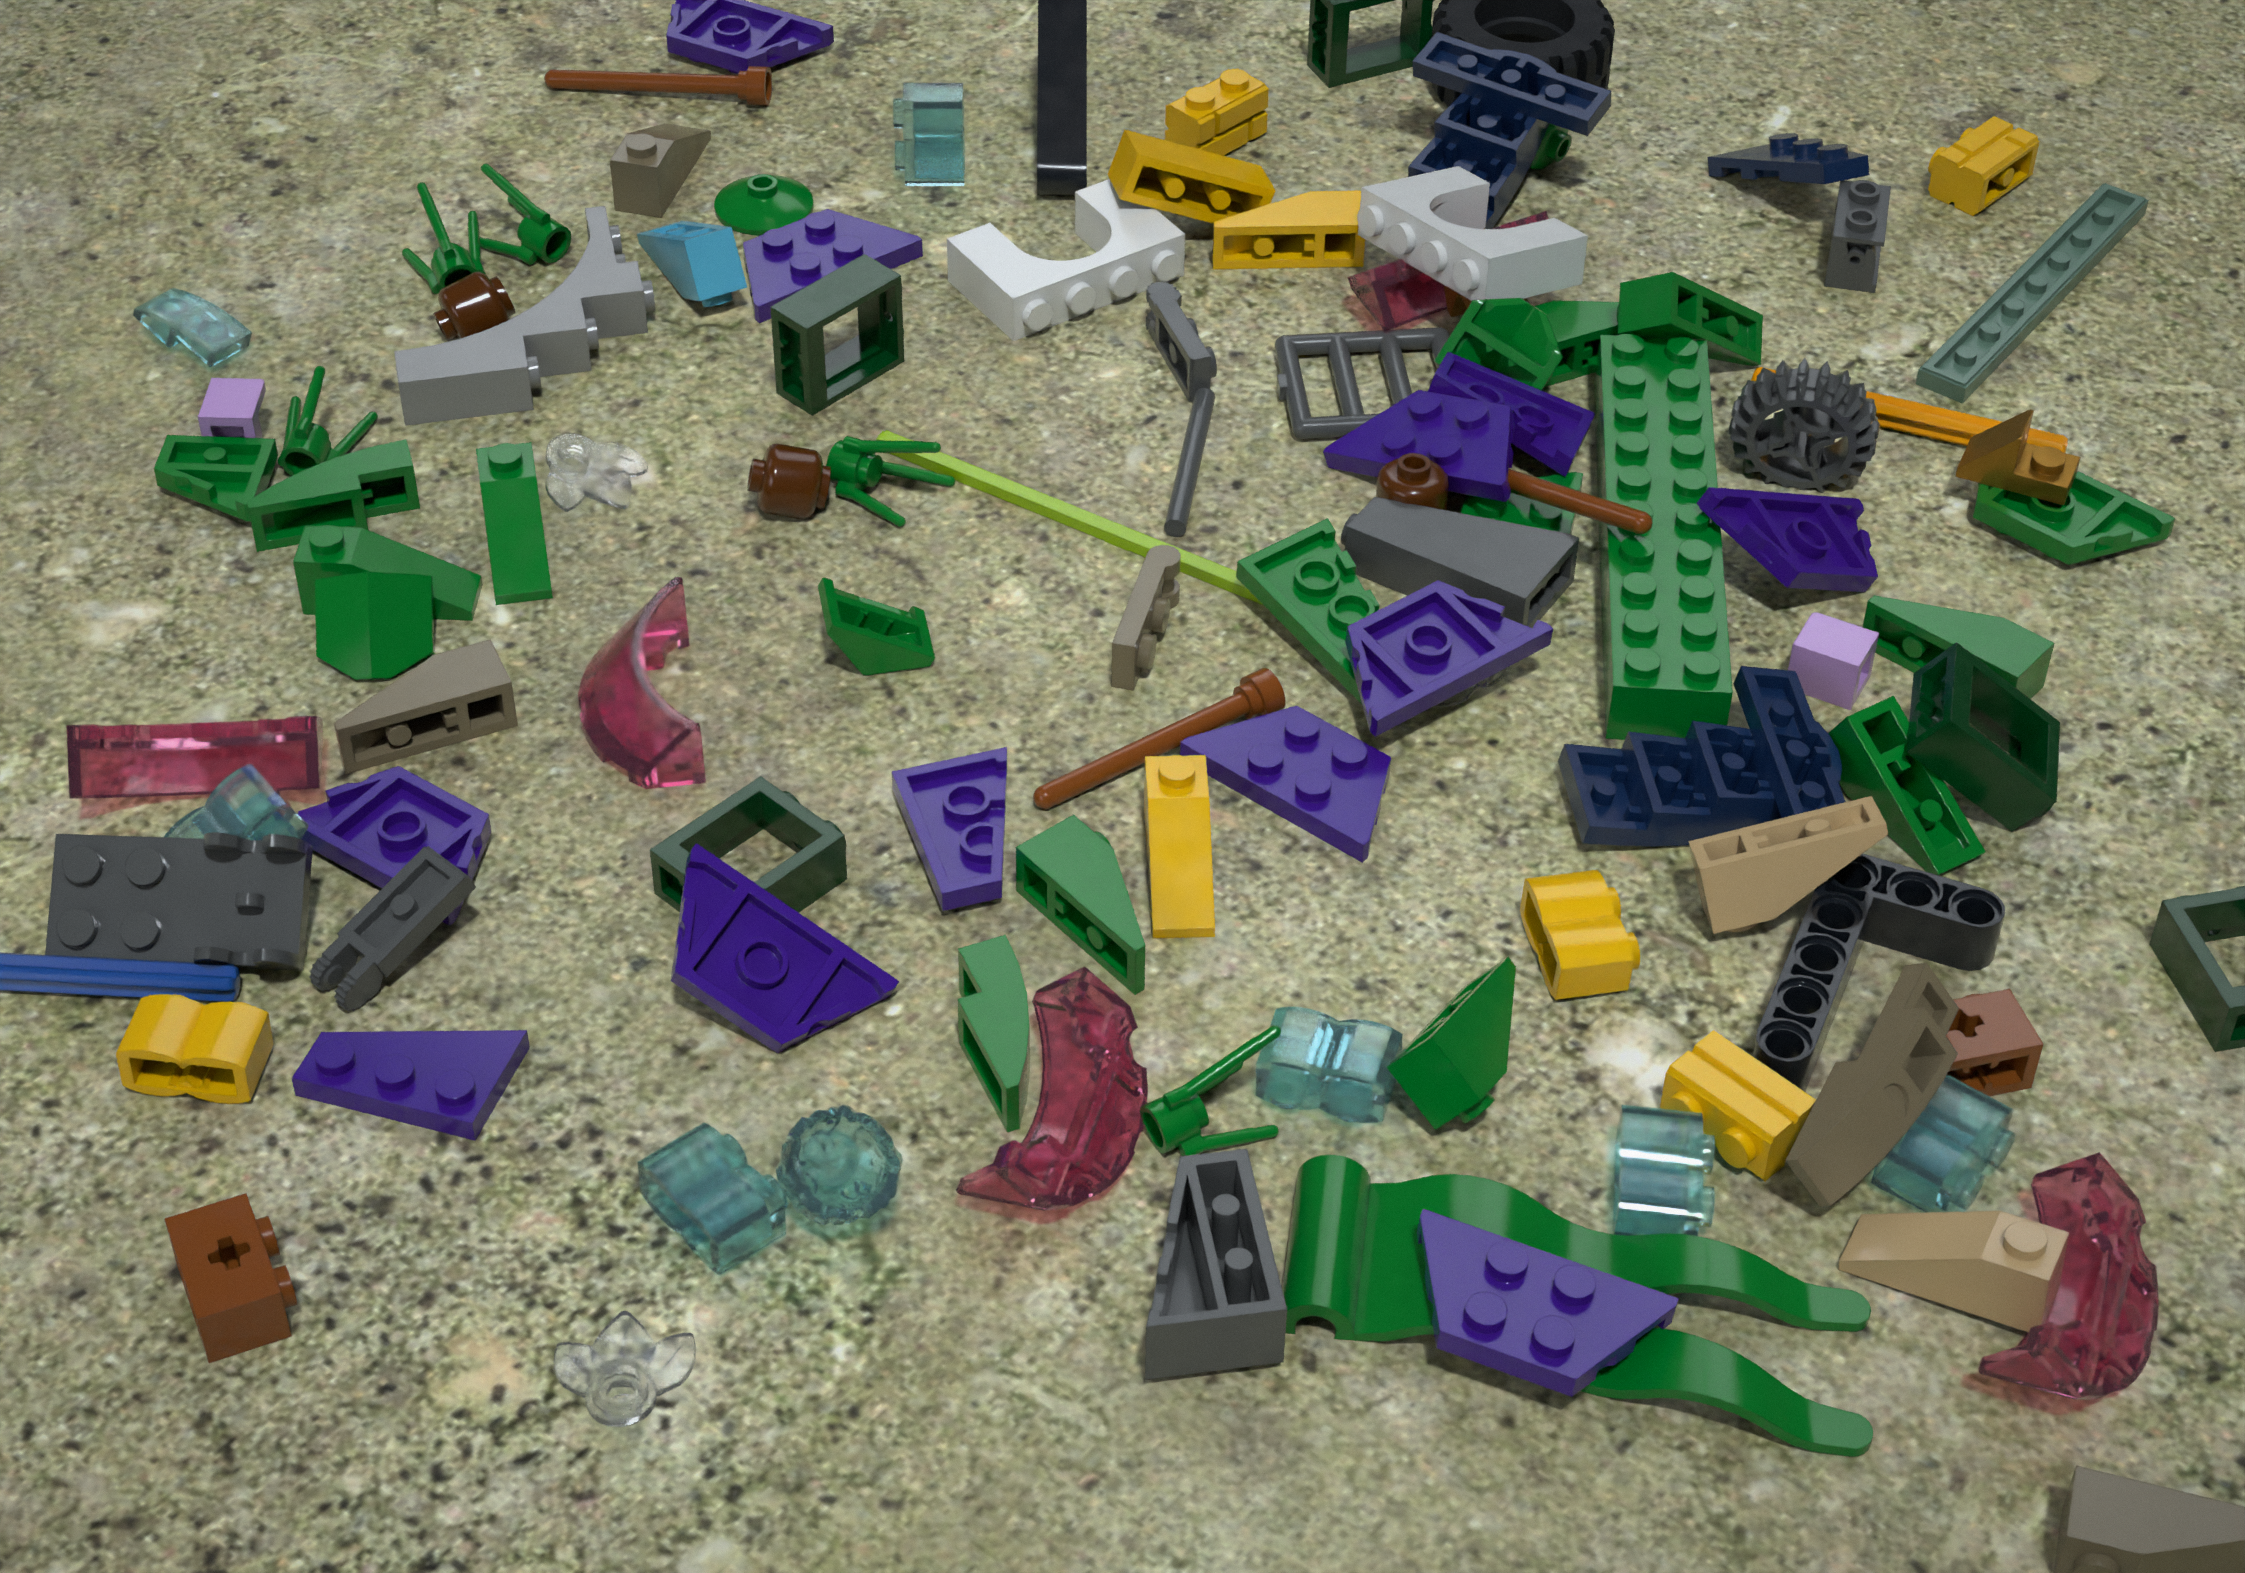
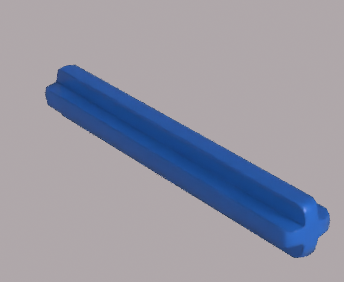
[0,952,241,1002]

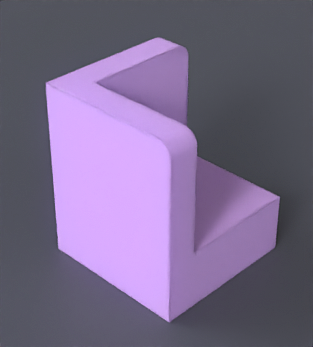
[198,378,266,438]
[1788,612,1879,710]

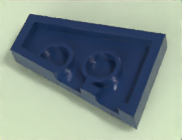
[1707,133,1869,184]

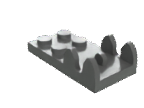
[45,832,313,971]

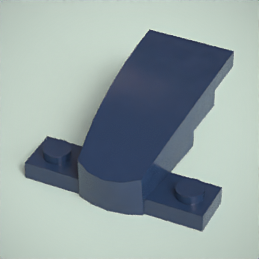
[1408,32,1611,229]
[1558,666,1846,846]

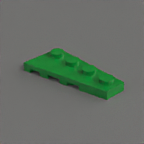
[1236,518,1380,704]

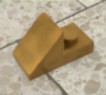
[1955,409,2081,505]

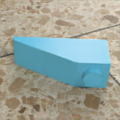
[637,221,747,307]

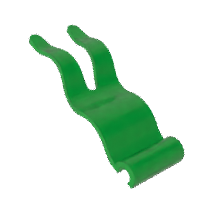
[1282,1155,1873,1457]

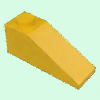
[1212,190,1365,269]
[1144,755,1215,938]

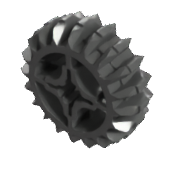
[1729,358,1880,493]

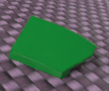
[1434,298,1563,391]
[315,571,435,680]
[818,578,935,676]

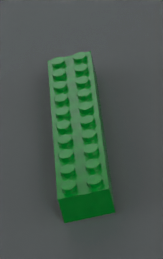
[1594,334,1733,740]

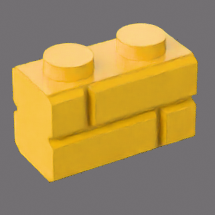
[1165,68,1269,156]
[1928,116,2040,216]
[1660,1030,1816,1182]

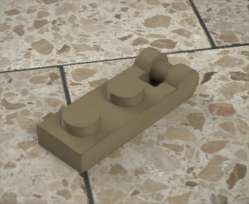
[1111,545,1181,691]

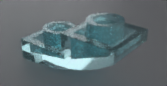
[133,288,252,368]

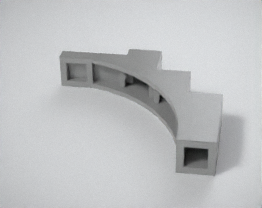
[394,206,655,426]

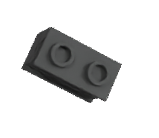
[1824,180,1891,293]

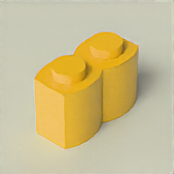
[1520,870,1640,1000]
[116,994,274,1104]

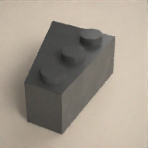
[1145,1149,1287,1380]

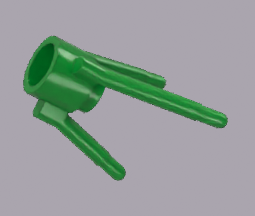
[480,163,571,265]
[402,182,486,294]
[278,366,378,476]
[826,436,955,527]
[1140,1025,1281,1156]

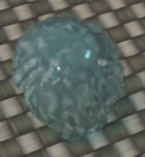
[776,1104,903,1225]

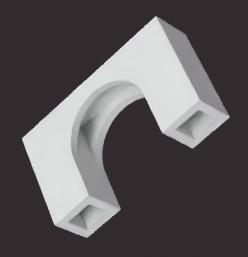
[1358,166,1588,301]
[947,179,1185,341]

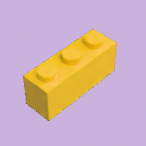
[1107,129,1276,223]

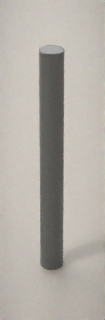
[1164,388,1215,537]

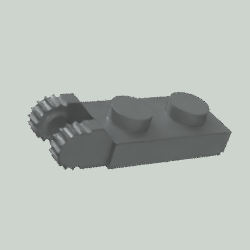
[1146,281,1217,403]
[309,846,476,1011]

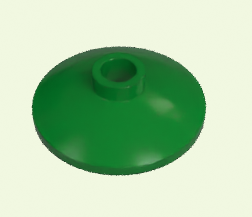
[714,174,814,236]

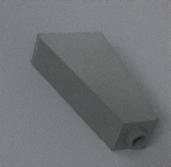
[1341,497,1579,628]

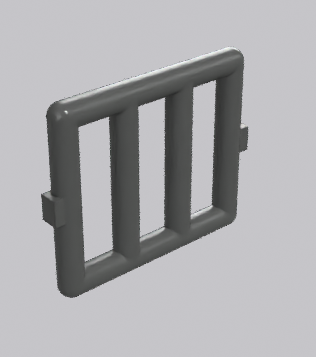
[1275,327,1450,439]

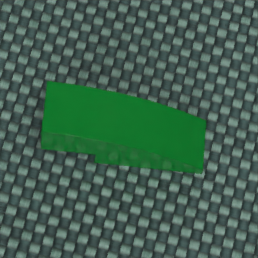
[247,439,420,552]
[958,934,1030,1133]

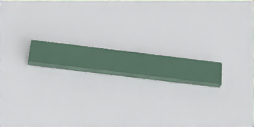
[1916,183,2149,404]

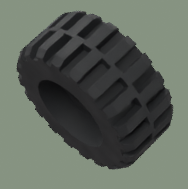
[1432,0,1615,107]

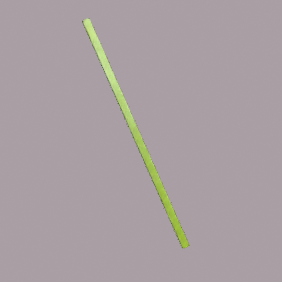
[876,430,1263,605]

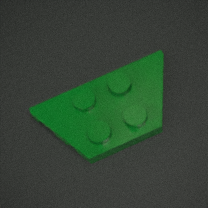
[1973,471,2175,565]

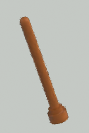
[544,66,772,106]
[1508,469,1652,534]
[1033,668,1286,809]

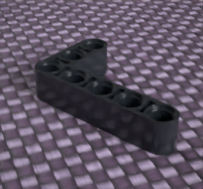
[1037,0,1087,196]
[1752,854,2005,1092]

